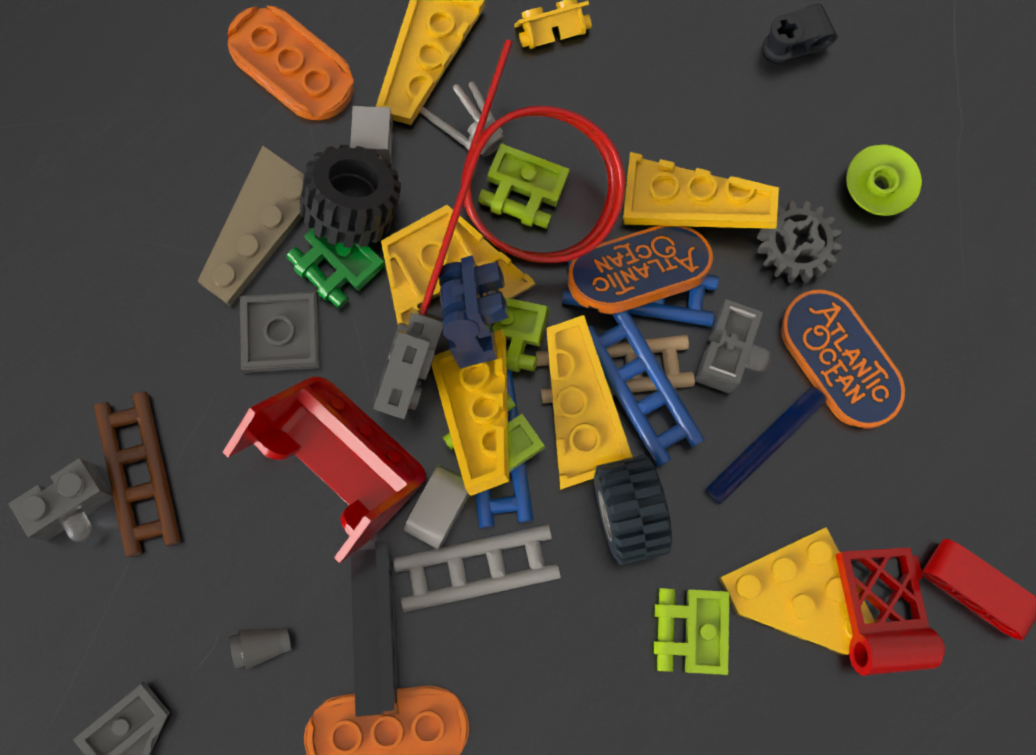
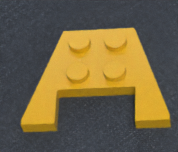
[381,205,535,324]

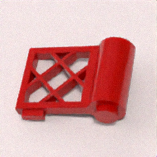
[835,547,945,676]

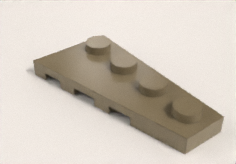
[198,146,304,306]

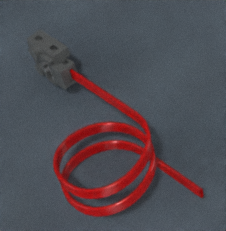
[373,39,625,419]

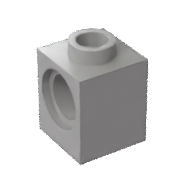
[350,106,393,163]

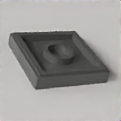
[240,291,320,373]

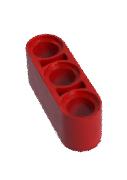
[921,539,1036,641]

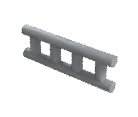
[393,524,560,613]

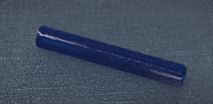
[707,387,827,503]

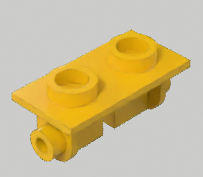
[514,0,592,49]

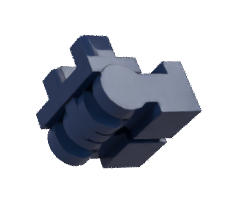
[439,255,509,368]

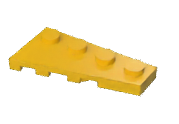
[376,0,485,125]
[623,152,779,229]
[546,315,632,490]
[431,329,509,496]

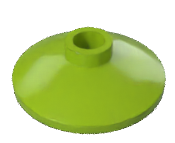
[846,145,922,216]

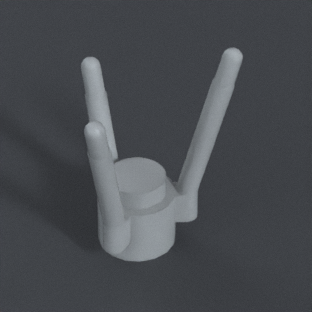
[419,81,506,157]

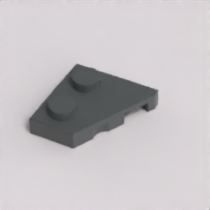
[73,681,170,755]

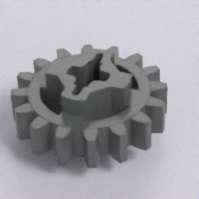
[757,200,842,283]

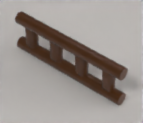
[94,392,181,557]

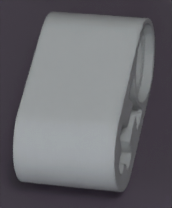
[403,465,470,550]

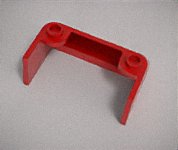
[223,376,426,563]

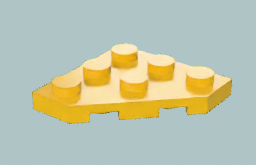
[718,527,875,655]

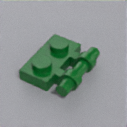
[286,228,385,309]

